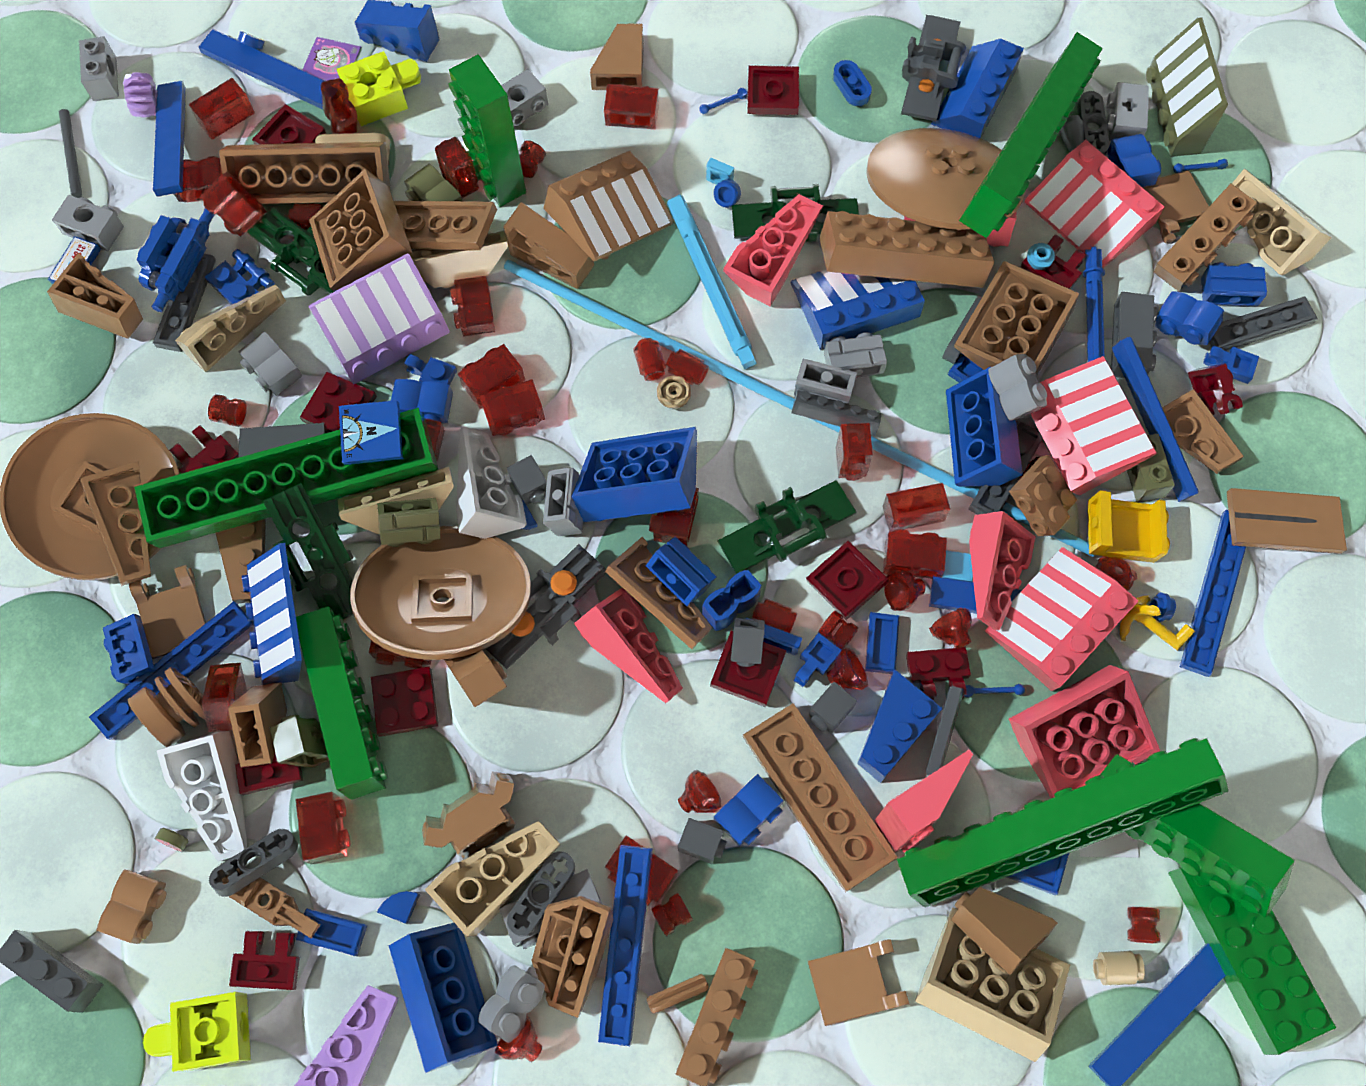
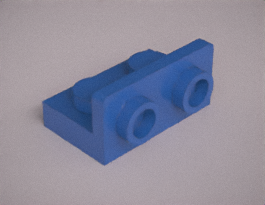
[103,614,155,685]

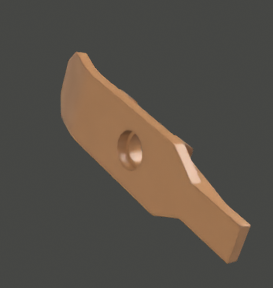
[221,863,321,939]

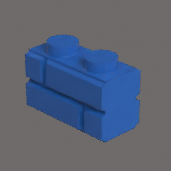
[1201,262,1267,306]
[646,536,717,606]

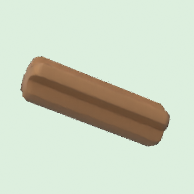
[647,974,708,1013]

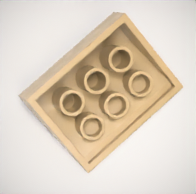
[915,907,1070,1062]

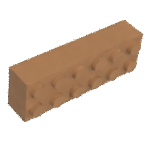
[219,142,391,205]
[820,211,994,288]

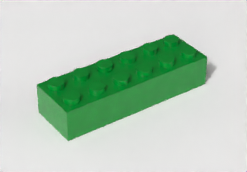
[449,54,527,207]
[296,606,388,800]
[1099,754,1295,918]
[1168,867,1336,1055]

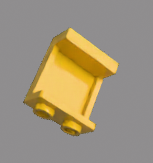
[1088,490,1170,563]

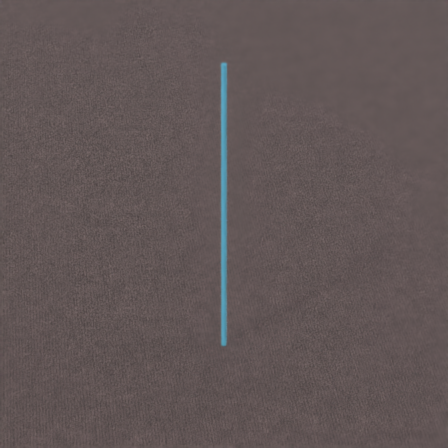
[504,259,1094,557]

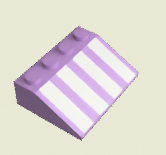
[309,253,450,385]

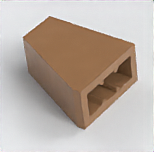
[590,23,643,90]
[228,683,287,767]
[951,887,1057,975]

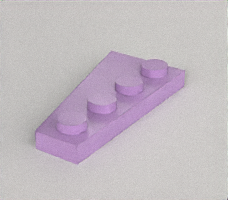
[295,985,399,1086]

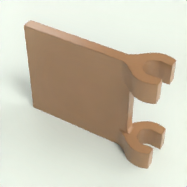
[1142,171,1209,243]
[129,565,206,659]
[808,939,909,1026]

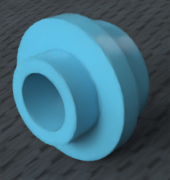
[1027,243,1055,270]

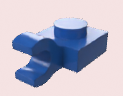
[1203,346,1259,384]
[404,354,457,385]
[793,632,842,687]

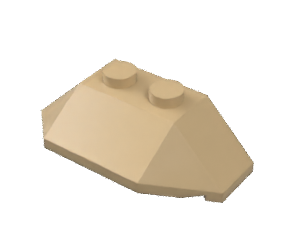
[410,230,508,288]
[338,467,454,534]

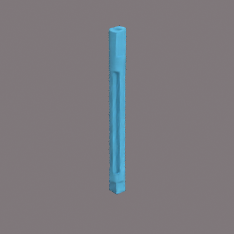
[667,195,756,370]

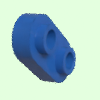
[833,60,872,106]

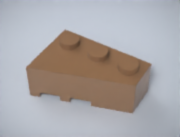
[504,202,594,289]
[47,253,143,339]
[444,650,508,707]

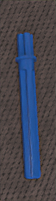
[1083,246,1105,362]

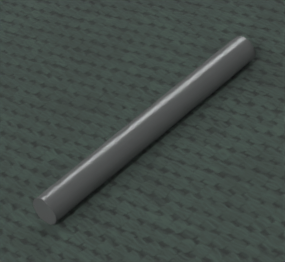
[59,109,82,199]

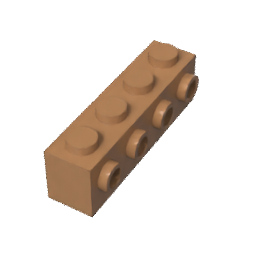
[1154,183,1257,292]
[675,948,759,1086]

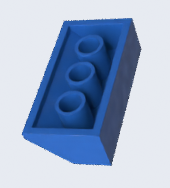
[932,38,1024,138]
[946,366,1023,487]
[389,923,498,1073]

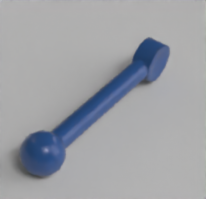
[699,88,747,114]
[1173,159,1228,173]
[964,684,1025,698]

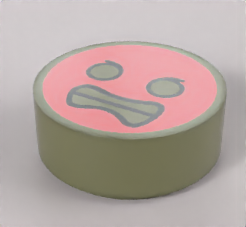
[154,828,189,852]

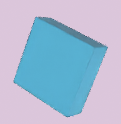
[706,158,734,185]
[942,550,973,582]

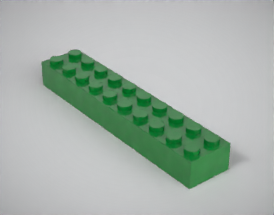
[959,32,1103,239]
[134,408,439,548]
[897,738,1229,908]

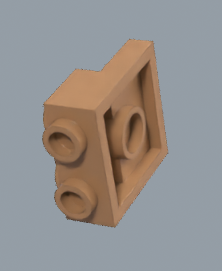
[1009,455,1077,536]

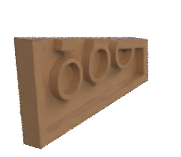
[80,461,151,586]
[216,519,266,604]
[605,536,712,649]

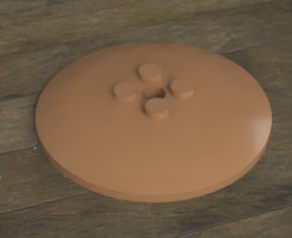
[866,128,1025,230]
[0,413,180,580]
[350,526,531,660]

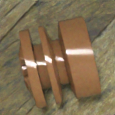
[127,667,212,747]

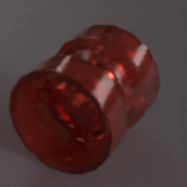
[519,140,546,178]
[208,394,247,427]
[818,610,859,651]
[651,893,693,936]
[1127,907,1161,944]

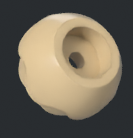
[657,376,691,409]

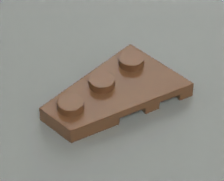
[1162,389,1244,474]

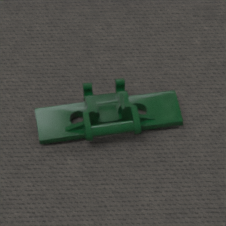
[732,184,859,242]
[247,207,335,296]
[717,480,856,574]
[263,483,354,620]

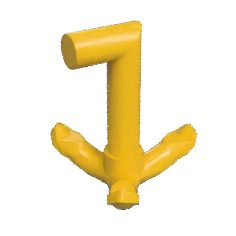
[1119,595,1195,651]

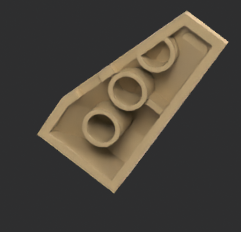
[1232,169,1332,276]
[175,285,286,372]
[425,821,561,937]

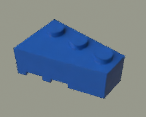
[354,0,440,62]
[857,670,943,783]

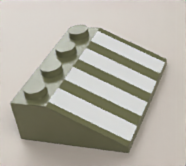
[1146,17,1228,157]

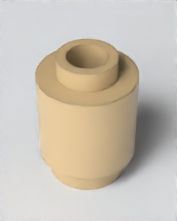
[1093,951,1145,985]

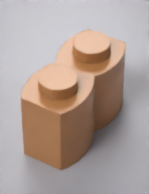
[96,869,166,944]

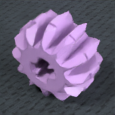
[123,72,157,118]

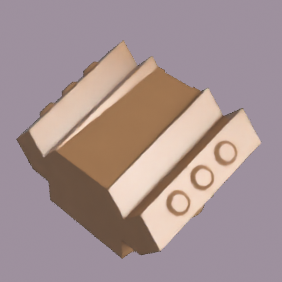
[422,771,516,860]

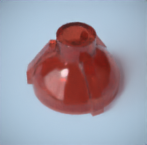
[1095,556,1137,591]
[884,569,926,611]
[929,608,972,649]
[826,647,869,690]
[678,770,722,813]
[495,1016,542,1062]

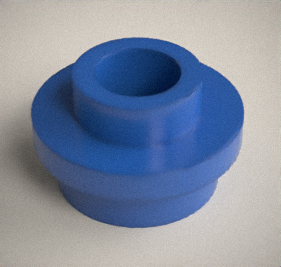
[1149,592,1176,622]

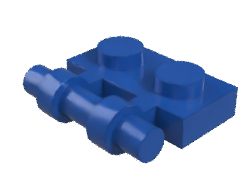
[205,249,275,305]

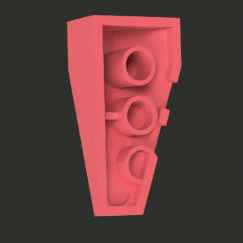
[723,194,823,307]
[969,511,1036,630]
[574,588,683,703]

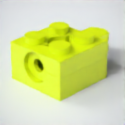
[336,51,421,126]
[143,992,251,1072]

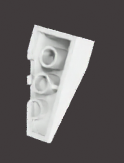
[456,426,527,539]
[157,729,248,861]

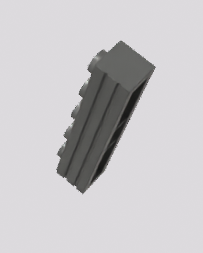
[791,390,882,436]

